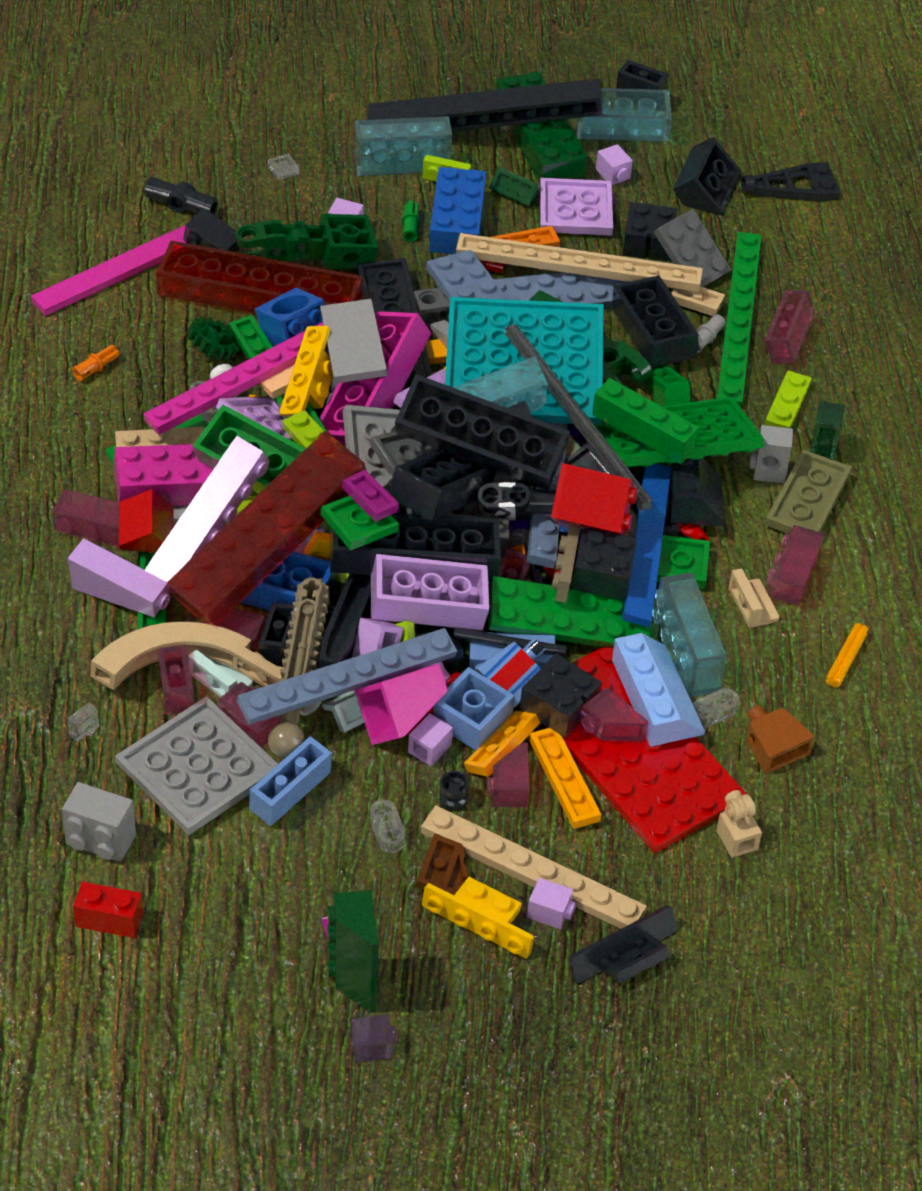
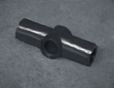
[144,177,218,215]

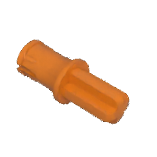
[72,345,120,382]

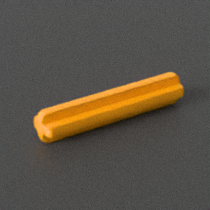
[826,623,868,688]

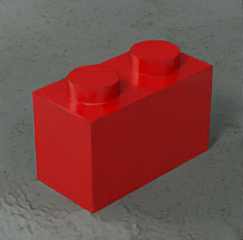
[73,881,143,938]

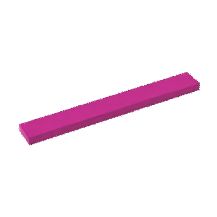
[31,225,191,316]

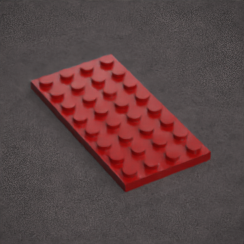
[544,647,746,854]

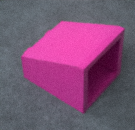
[354,663,448,745]

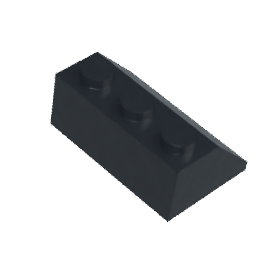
[672,137,741,215]
[669,458,725,526]

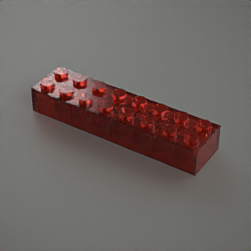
[156,240,363,313]
[166,431,367,626]

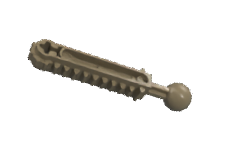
[268,578,330,759]

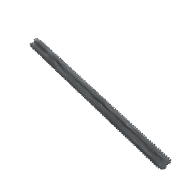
[505,324,653,511]

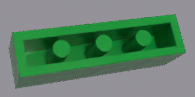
[592,378,699,464]

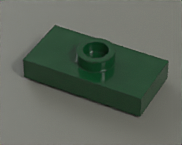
[489,166,541,207]

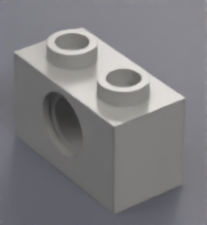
[749,425,793,484]

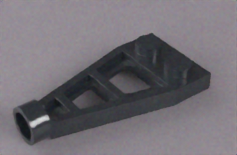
[741,162,840,201]

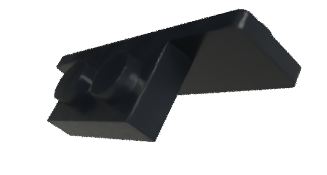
[568,905,677,983]

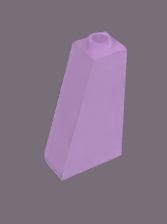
[68,538,170,617]

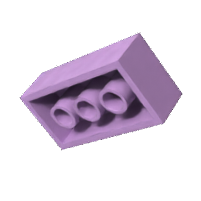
[371,554,489,630]

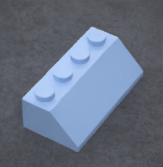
[612,633,705,747]

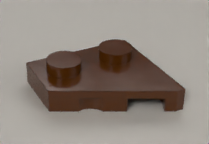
[415,833,469,895]

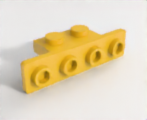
[279,325,333,417]
[422,877,534,959]

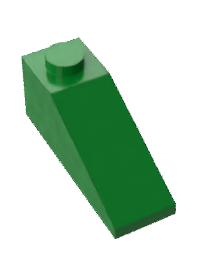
[644,365,690,406]

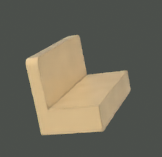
[729,568,779,628]

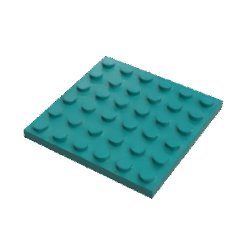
[445,297,603,425]

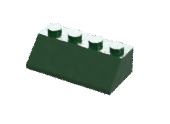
[327,890,379,1013]

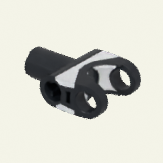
[478,483,556,520]

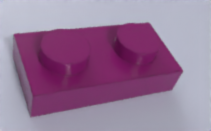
[342,470,399,522]

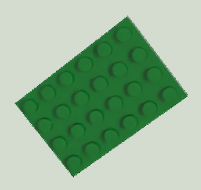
[594,397,764,467]

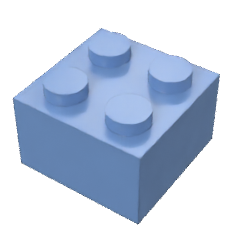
[433,667,515,750]

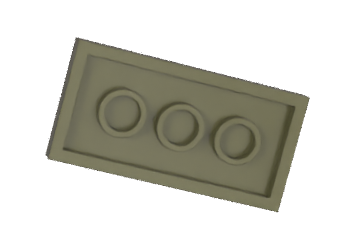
[765,450,852,543]

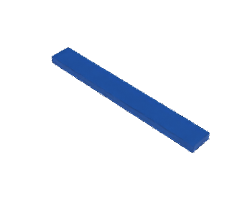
[622,463,671,627]

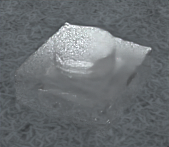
[67,702,99,742]

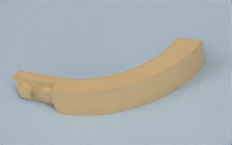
[90,622,283,690]

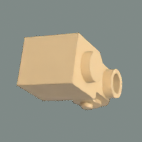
[716,790,762,858]

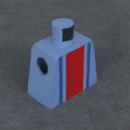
[476,638,546,707]

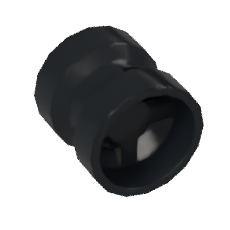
[439,771,469,812]

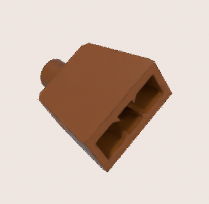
[746,705,815,774]

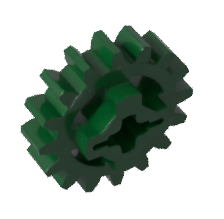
[187,316,241,361]

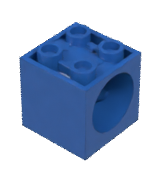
[255,288,328,350]

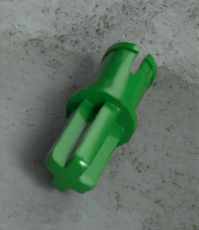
[401,200,421,242]

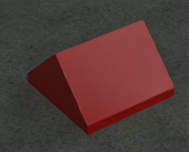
[118,489,174,553]

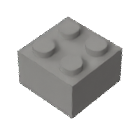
[62,782,136,862]

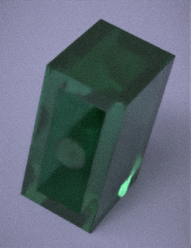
[809,401,845,460]

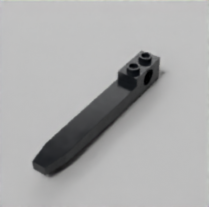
[320,574,371,668]

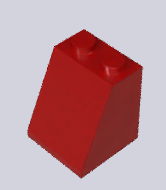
[551,463,637,535]

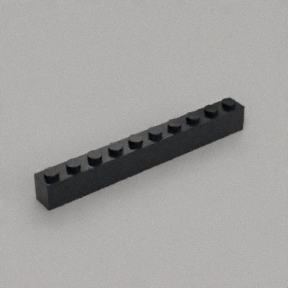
[368,78,603,140]

